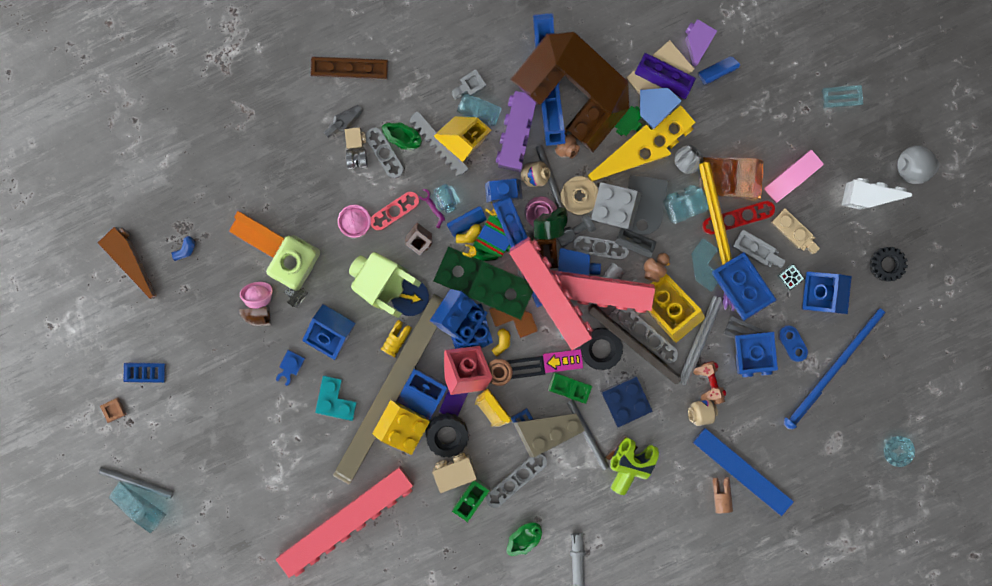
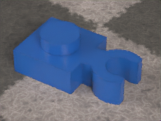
[276,350,306,386]

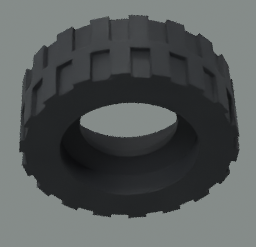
[580,328,623,370]
[426,413,469,458]

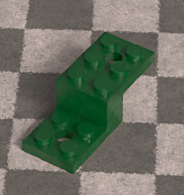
[433,246,533,320]

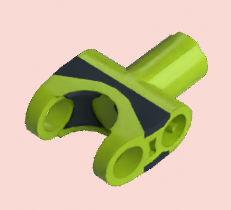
[610,438,659,495]

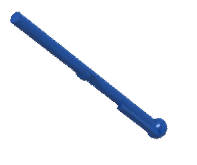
[784,308,886,429]

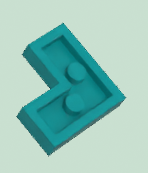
[315,375,357,421]

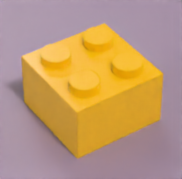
[372,400,430,455]

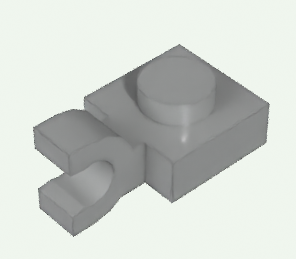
[451,69,486,100]

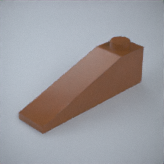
[97,227,157,299]

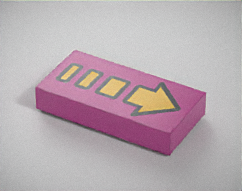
[543,349,583,373]

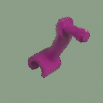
[419,189,445,229]

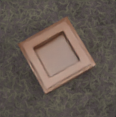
[100,397,127,423]

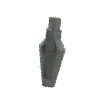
[324,105,363,138]

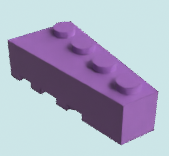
[496,91,536,172]

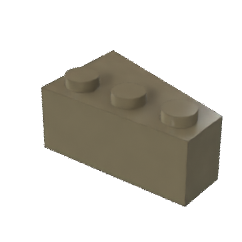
[513,414,585,457]

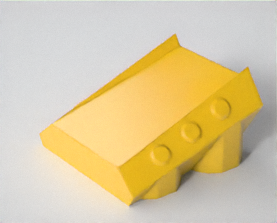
[474,388,511,426]

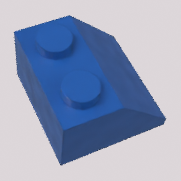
[802,272,852,314]
[302,304,356,360]

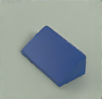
[698,56,740,85]
[447,206,487,237]

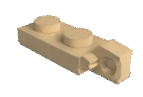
[771,208,820,254]

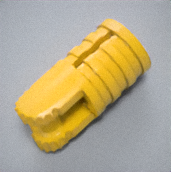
[381,320,412,357]

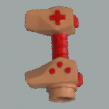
[693,361,726,405]

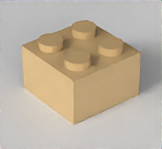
[432,452,477,493]

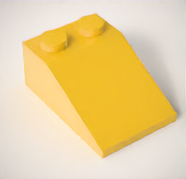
[648,273,705,343]

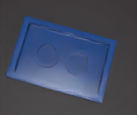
[712,252,777,321]

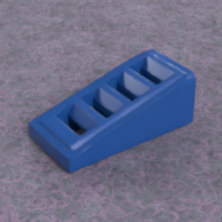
[123,362,165,383]

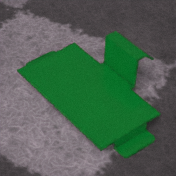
[615,106,643,136]

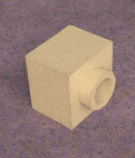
[345,127,366,150]

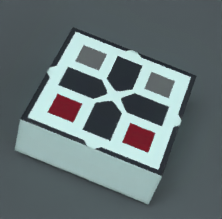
[777,264,805,291]

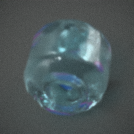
[431,184,460,214]

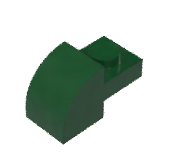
[534,207,568,239]

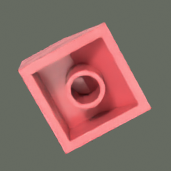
[444,346,492,395]

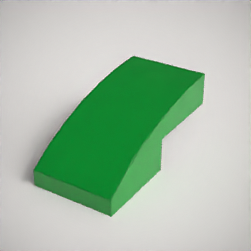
[548,372,592,404]

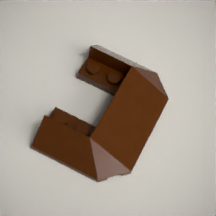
[510,31,629,153]

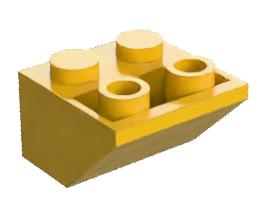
[434,116,492,162]

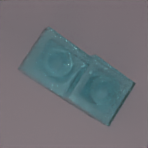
[457,94,502,126]

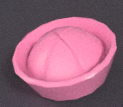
[524,196,557,227]
[338,205,371,238]
[240,282,273,308]

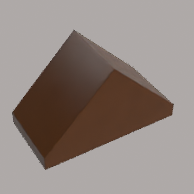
[536,238,558,269]

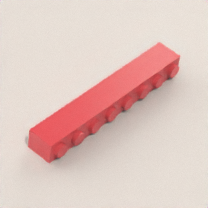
[275,466,414,578]

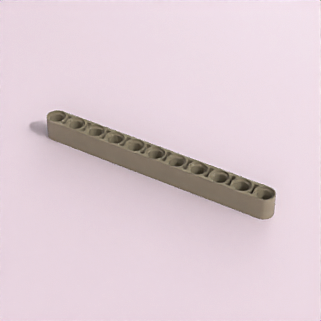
[333,294,443,485]

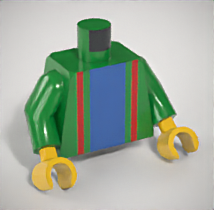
[463,202,511,261]

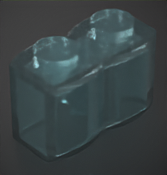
[663,185,709,224]

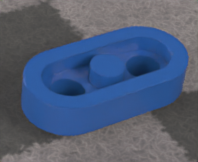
[778,326,808,362]

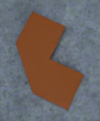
[489,308,538,338]

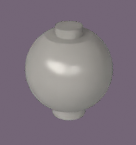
[897,146,940,184]

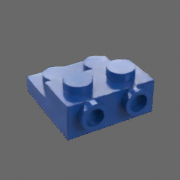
[735,332,778,377]

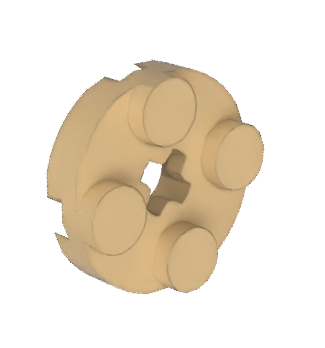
[560,176,598,215]

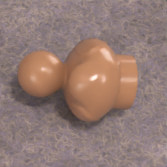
[555,128,580,159]
[644,253,670,282]

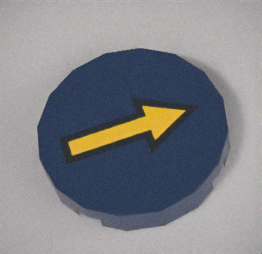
[391,279,429,316]

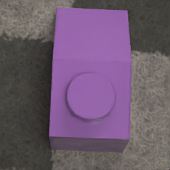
[685,19,717,67]

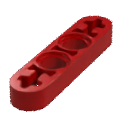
[702,201,775,235]

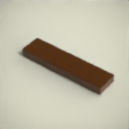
[311,57,388,80]

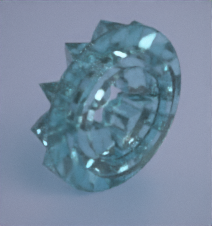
[883,436,915,467]

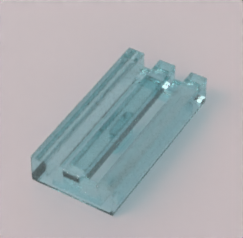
[822,85,863,108]

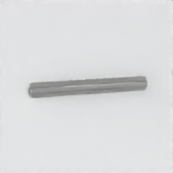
[679,296,723,386]

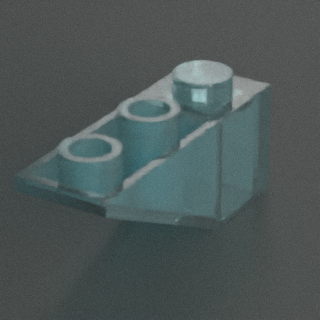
[109,482,167,534]

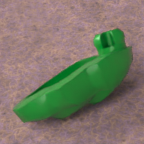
[382,122,422,150]
[506,522,542,556]

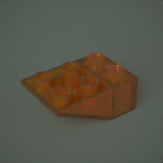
[699,157,764,199]

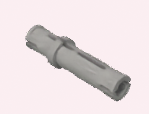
[570,533,586,586]

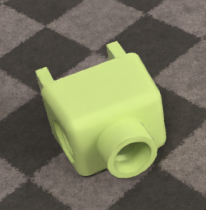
[267,235,320,291]
[349,252,422,318]

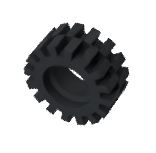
[870,247,908,281]

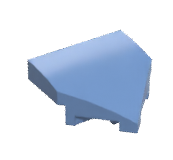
[640,88,682,129]

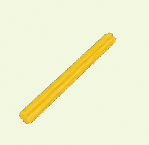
[699,162,732,265]

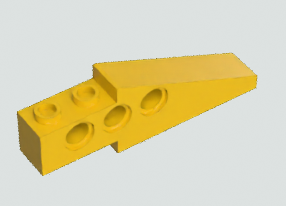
[587,105,696,182]

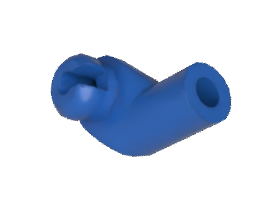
[171,236,195,261]

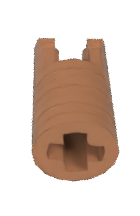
[713,477,733,513]

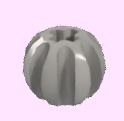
[675,145,703,174]

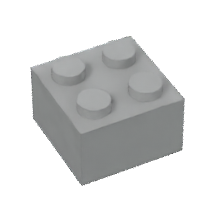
[591,182,642,231]

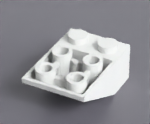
[842,178,912,209]

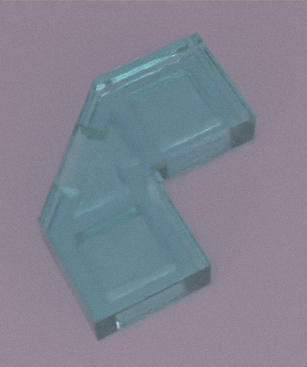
[691,238,718,292]

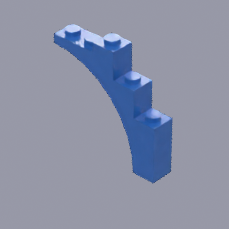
[533,13,565,146]

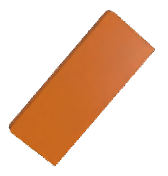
[229,211,285,258]

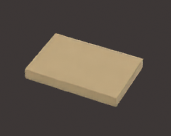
[626,40,695,95]

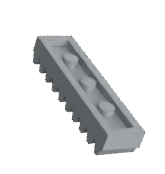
[409,111,469,176]

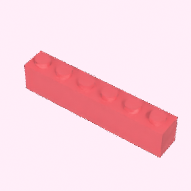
[509,237,593,350]
[535,270,655,313]

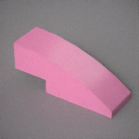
[764,150,824,203]

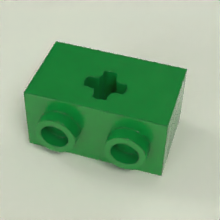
[452,479,490,522]

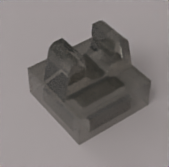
[284,287,308,308]

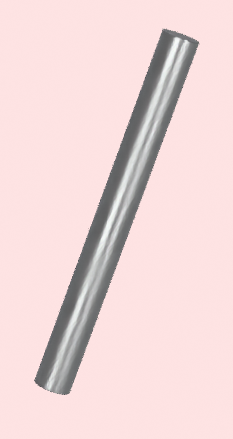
[535,145,569,217]
[567,400,610,470]
[98,467,174,499]

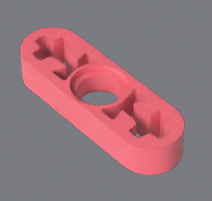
[370,192,419,231]

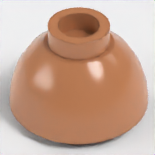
[488,359,513,386]

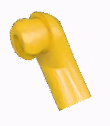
[456,224,482,243]
[491,328,511,357]

